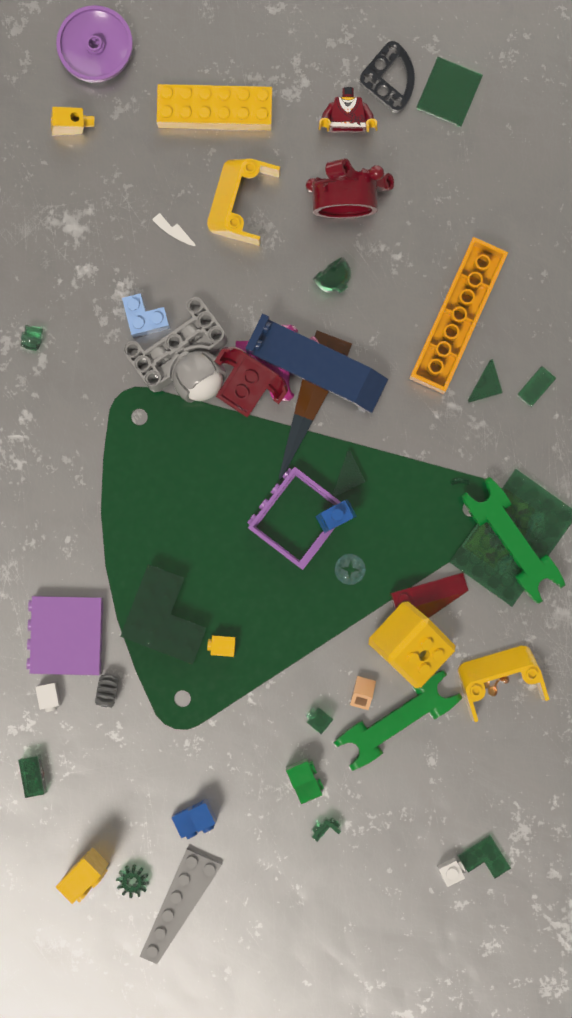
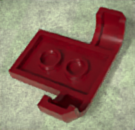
[214,347,288,418]

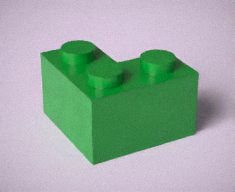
[286,758,324,804]

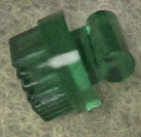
[20,325,43,351]

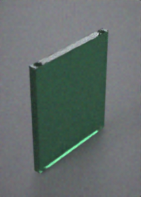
[416,57,483,127]

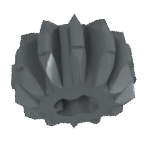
[95,675,119,708]

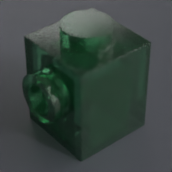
[306,706,334,735]

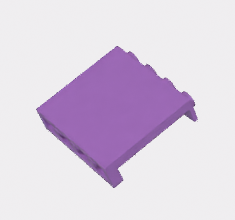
[26,596,103,675]

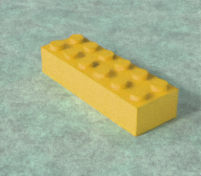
[157,84,272,131]

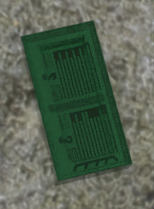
[517,366,556,407]

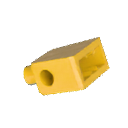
[51,107,94,136]

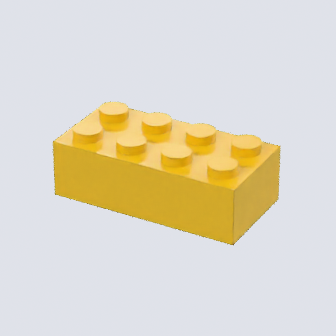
[56,847,109,904]

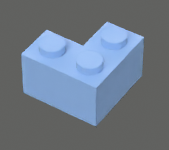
[122,293,170,338]

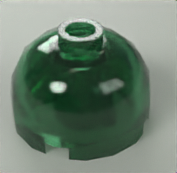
[313,257,352,293]

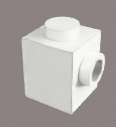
[437,858,466,887]

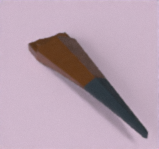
[279,330,352,480]

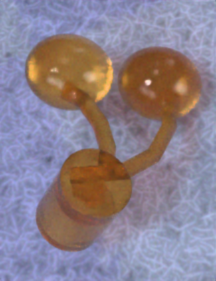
[484,676,509,697]

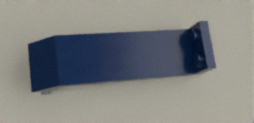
[245,313,388,413]

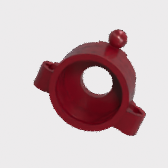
[306,158,394,219]

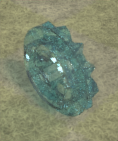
[335,554,365,585]

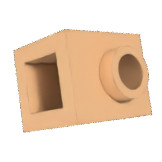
[350,676,376,710]

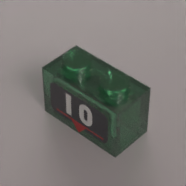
[18,754,47,798]

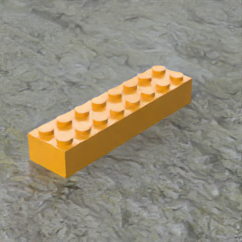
[409,237,508,394]

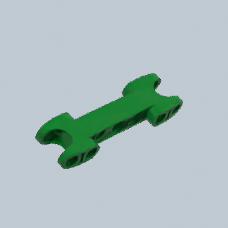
[461,476,565,605]
[333,670,463,771]

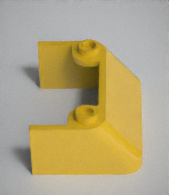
[207,159,280,246]
[457,645,550,722]

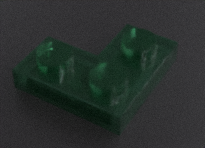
[457,834,511,878]

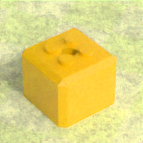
[368,602,456,688]

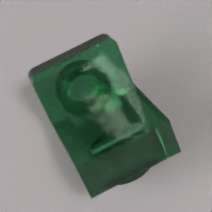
[311,817,341,842]

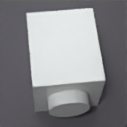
[36,682,61,712]

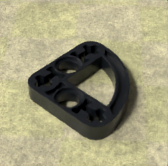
[360,41,415,113]

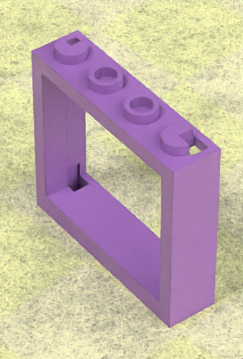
[247,467,340,570]

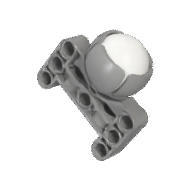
[124,297,227,403]

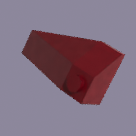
[390,572,469,618]

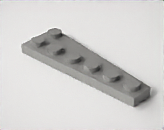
[139,848,222,964]

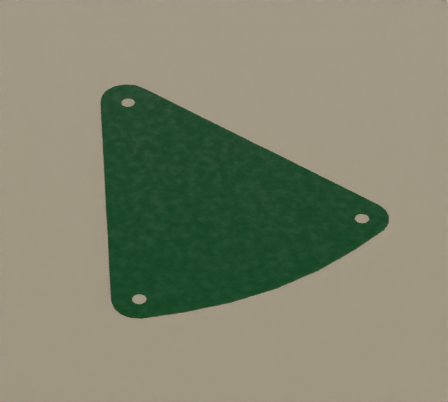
[101,387,488,730]

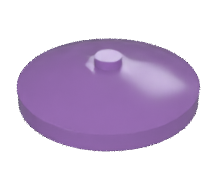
[56,5,133,82]

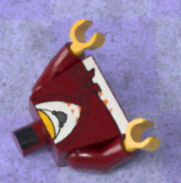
[318,87,378,132]

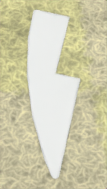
[152,213,196,246]

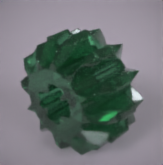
[116,864,149,898]

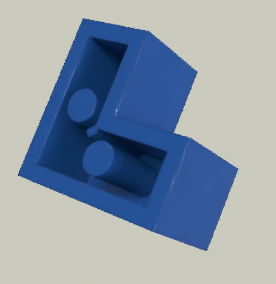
[171,798,217,839]

